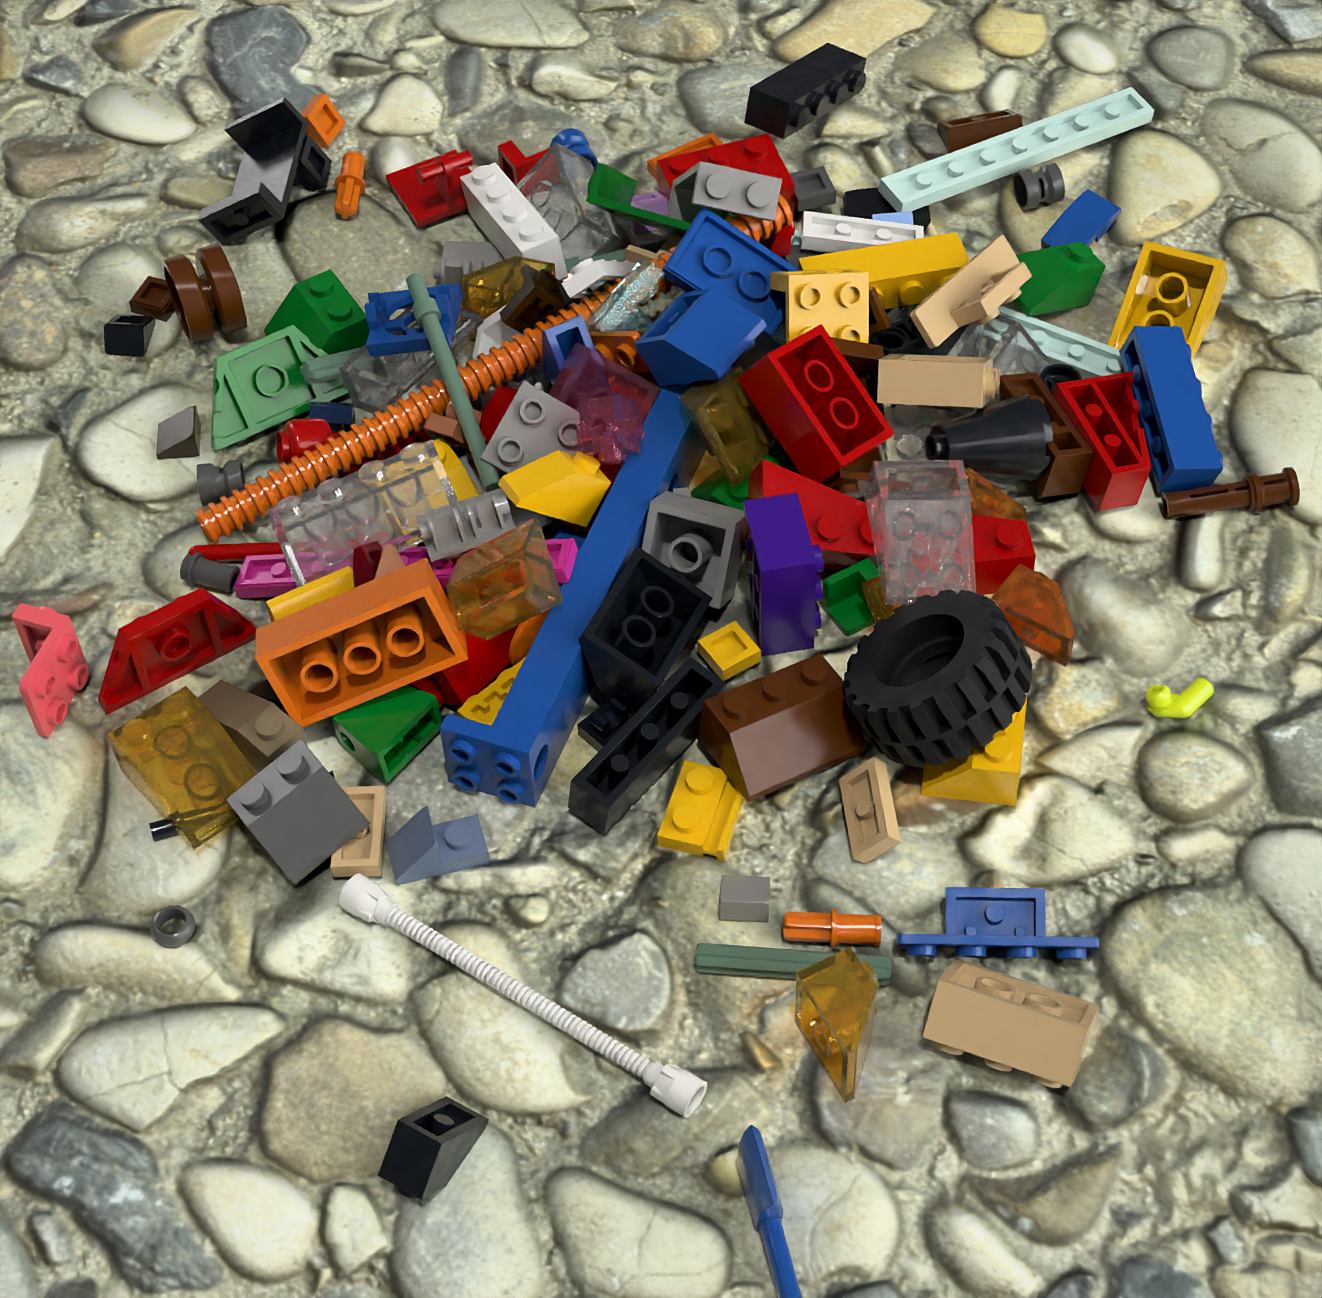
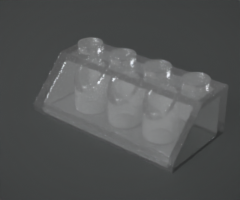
[268,440,467,588]

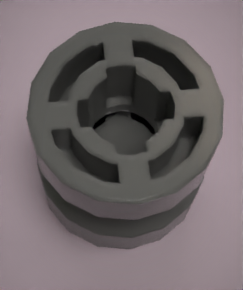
[1013,163,1065,210]
[197,459,246,507]

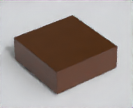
[129,276,175,322]

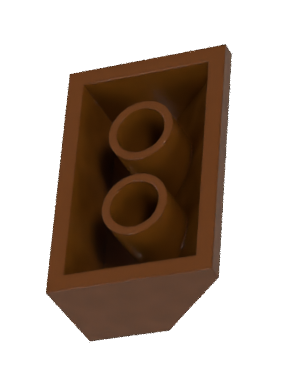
[698,653,866,802]

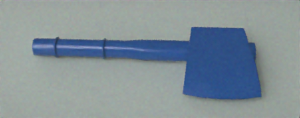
[738,1125,802,1298]

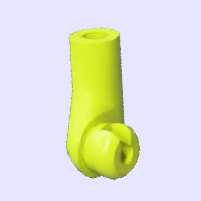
[1145,677,1214,718]

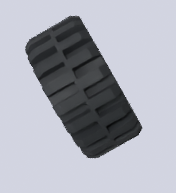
[843,590,1032,767]

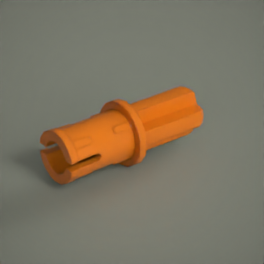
[334,151,366,219]
[783,908,881,948]

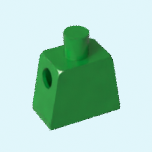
[331,685,443,784]

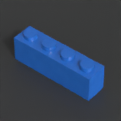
[1119,326,1223,493]

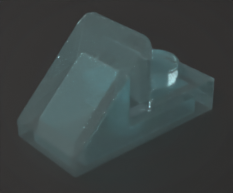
[585,260,664,332]

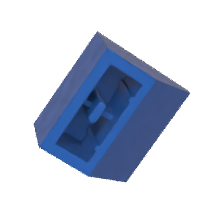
[634,288,767,386]

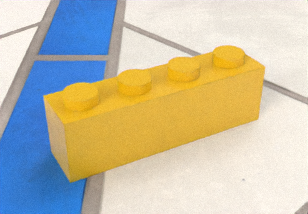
[798,232,970,309]

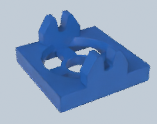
[365,284,464,357]

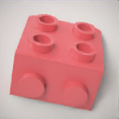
[12,603,89,738]

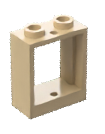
[877,354,1000,408]

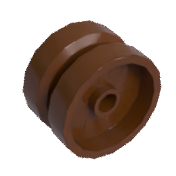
[162,243,247,346]

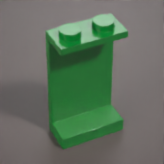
[586,162,736,236]

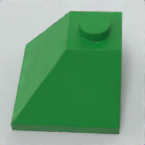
[1013,242,1106,317]

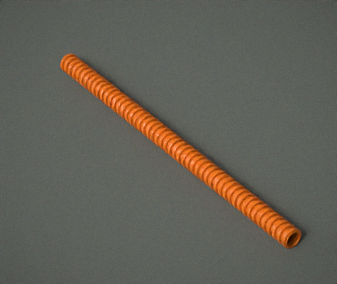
[195,194,793,544]

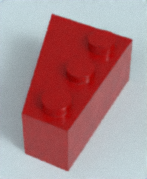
[1053,371,1151,511]

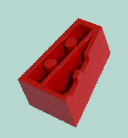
[747,459,892,570]
[886,503,1036,604]

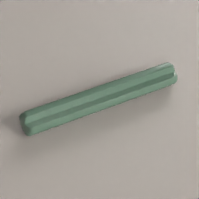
[694,943,892,986]

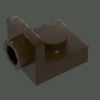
[499,264,566,334]

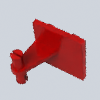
[386,149,474,227]

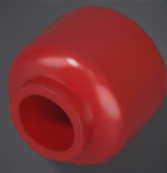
[276,418,339,465]

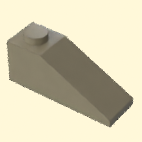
[186,680,308,773]

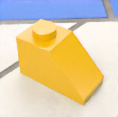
[498,450,611,527]

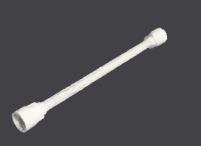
[338,873,707,1118]

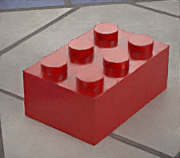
[657,134,795,236]
[737,324,895,484]

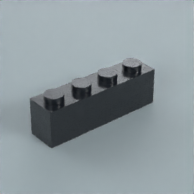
[744,43,867,140]
[568,657,727,835]

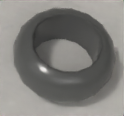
[150,905,196,947]

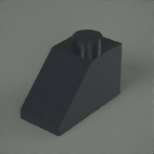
[378,1096,489,1200]

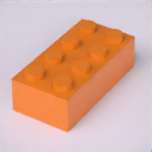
[255,558,468,728]

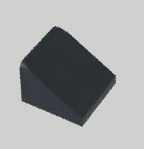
[104,314,156,357]

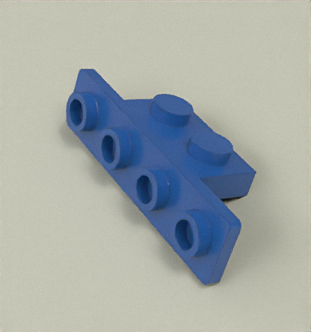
[895,887,1099,959]

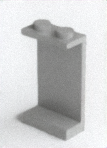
[666,161,782,223]

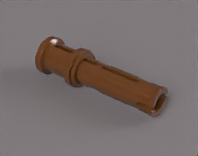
[1161,467,1300,520]

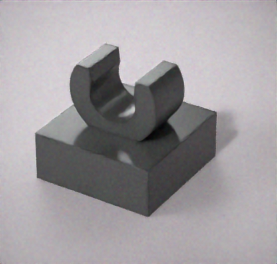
[790,166,836,213]

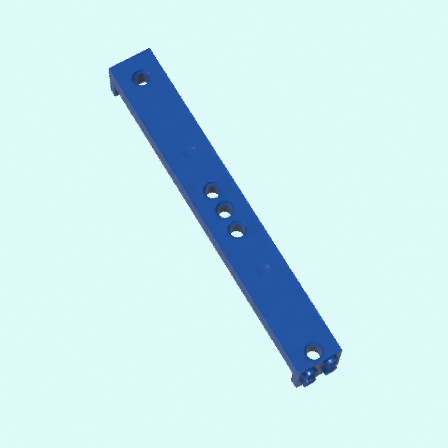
[440,380,727,808]

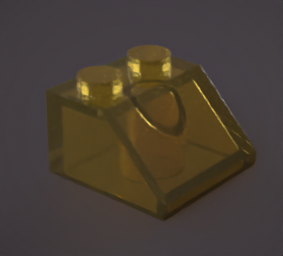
[795,947,879,1103]

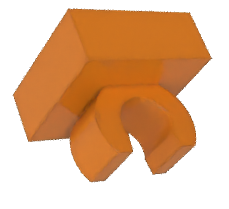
[301,93,346,148]

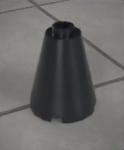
[925,395,1053,482]

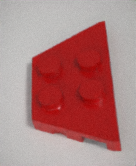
[98,587,257,715]

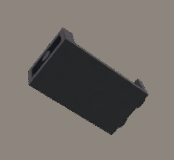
[198,97,309,246]

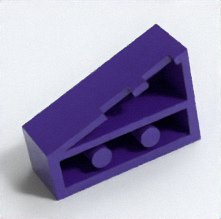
[743,493,824,657]

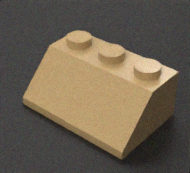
[922,958,1100,1088]

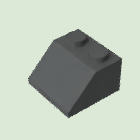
[226,739,370,884]

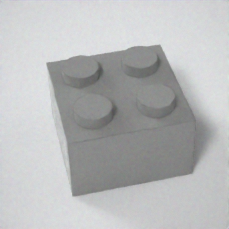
[642,491,748,609]

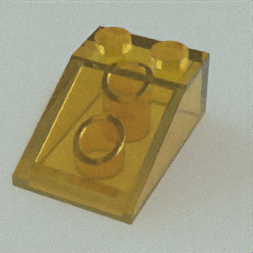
[107,686,257,850]

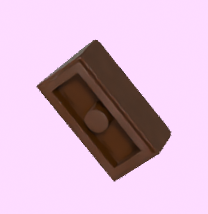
[937,109,1023,153]

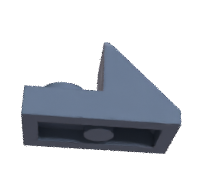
[386,806,490,886]

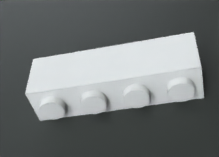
[460,163,568,283]

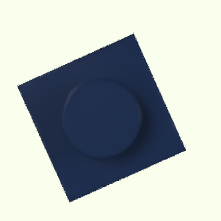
[309,401,354,431]

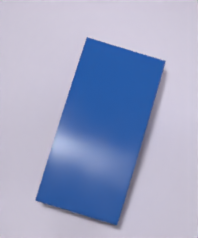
[1041,189,1121,248]

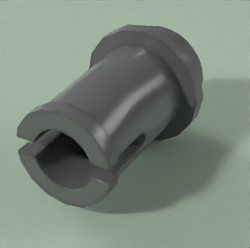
[180,552,240,594]

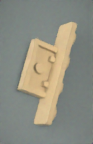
[910,235,1032,349]

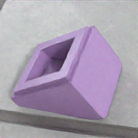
[628,191,668,235]

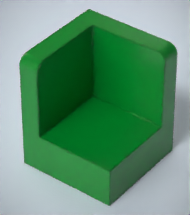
[822,558,893,636]

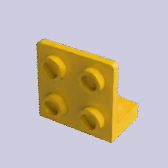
[770,269,869,343]

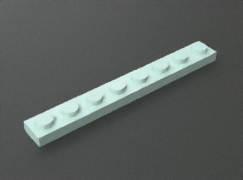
[878,87,1155,212]

